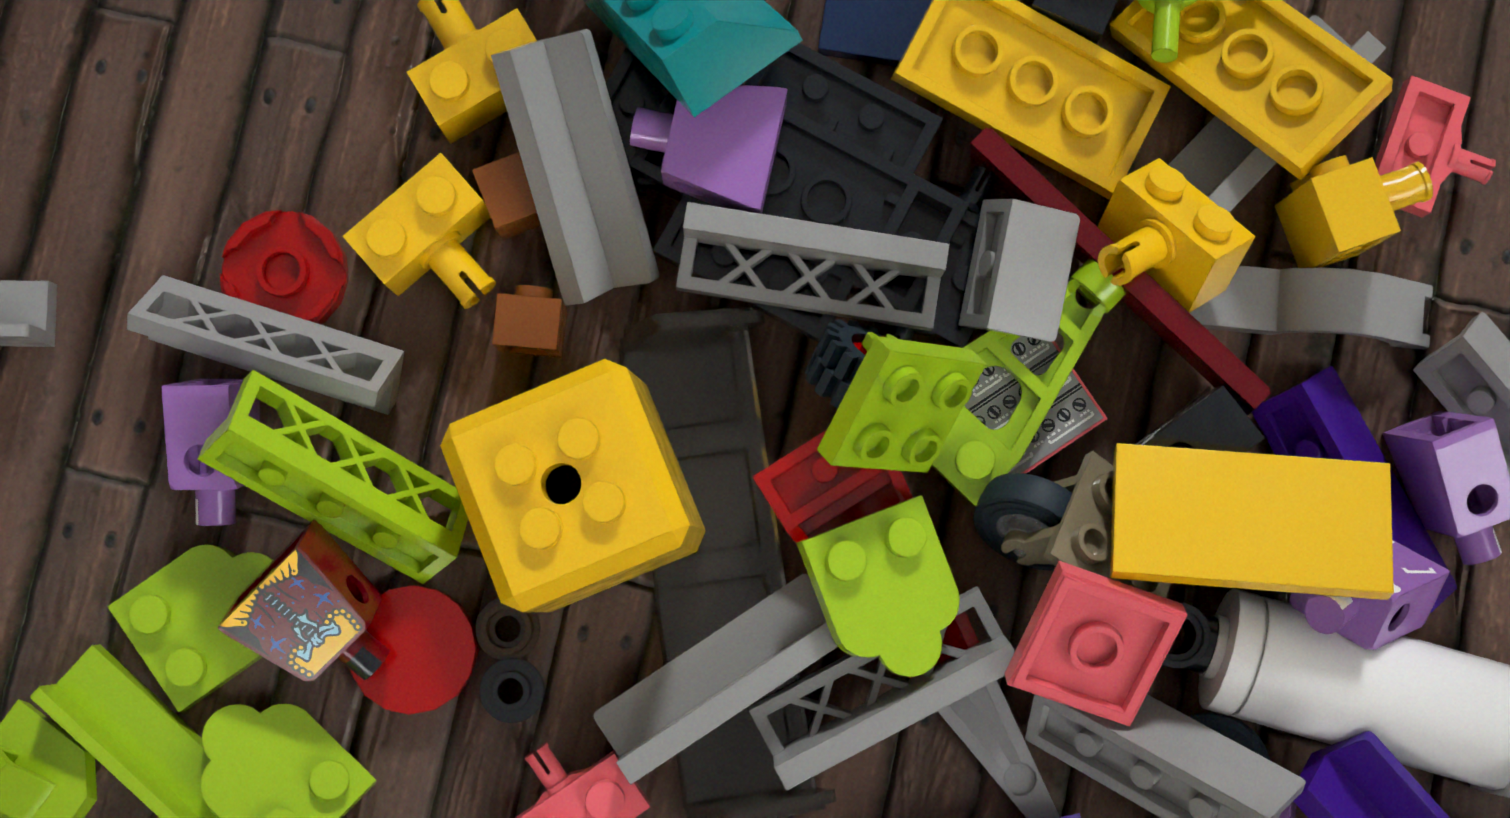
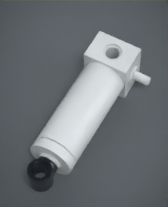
[1162,588,1510,799]

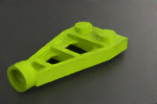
[931,259,1126,507]

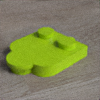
[796,495,960,677]
[107,545,273,712]
[200,704,376,818]

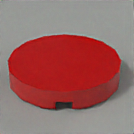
[220,210,349,325]
[350,585,479,715]

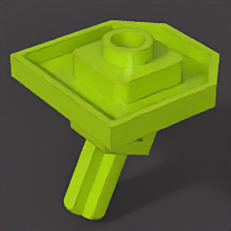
[0,699,97,818]

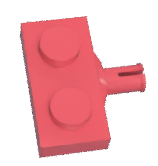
[1375,76,1496,218]
[515,742,650,818]

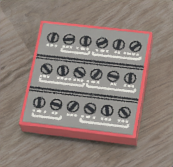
[964,336,1108,474]

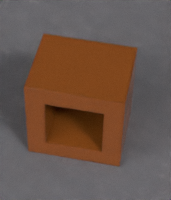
[472,152,541,240]
[492,285,567,358]

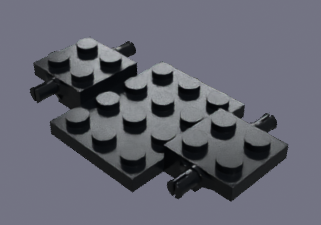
[606,43,998,348]

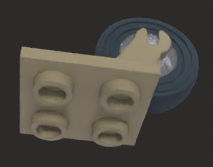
[973,451,1171,597]

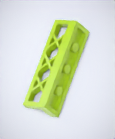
[197,370,468,584]

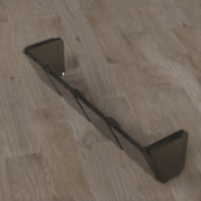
[619,307,837,818]

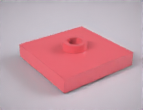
[1004,561,1188,727]

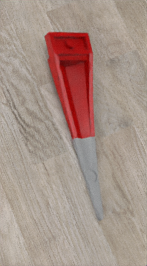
[752,430,1060,818]

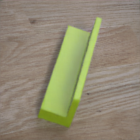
[30,644,218,818]

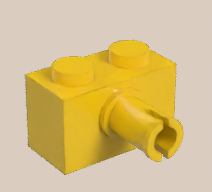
[407,0,537,144]
[343,153,496,309]
[1275,155,1433,268]
[1098,158,1255,313]

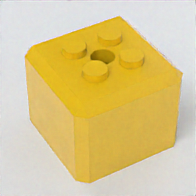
[440,359,706,612]

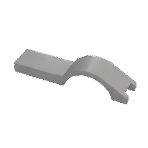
[1144,265,1433,350]

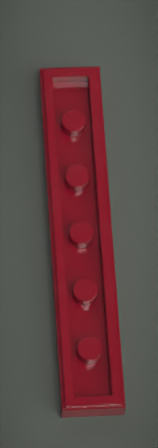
[971,127,1271,416]

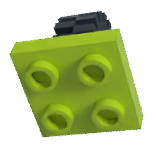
[805,319,987,473]

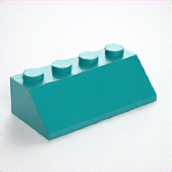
[584,0,803,117]

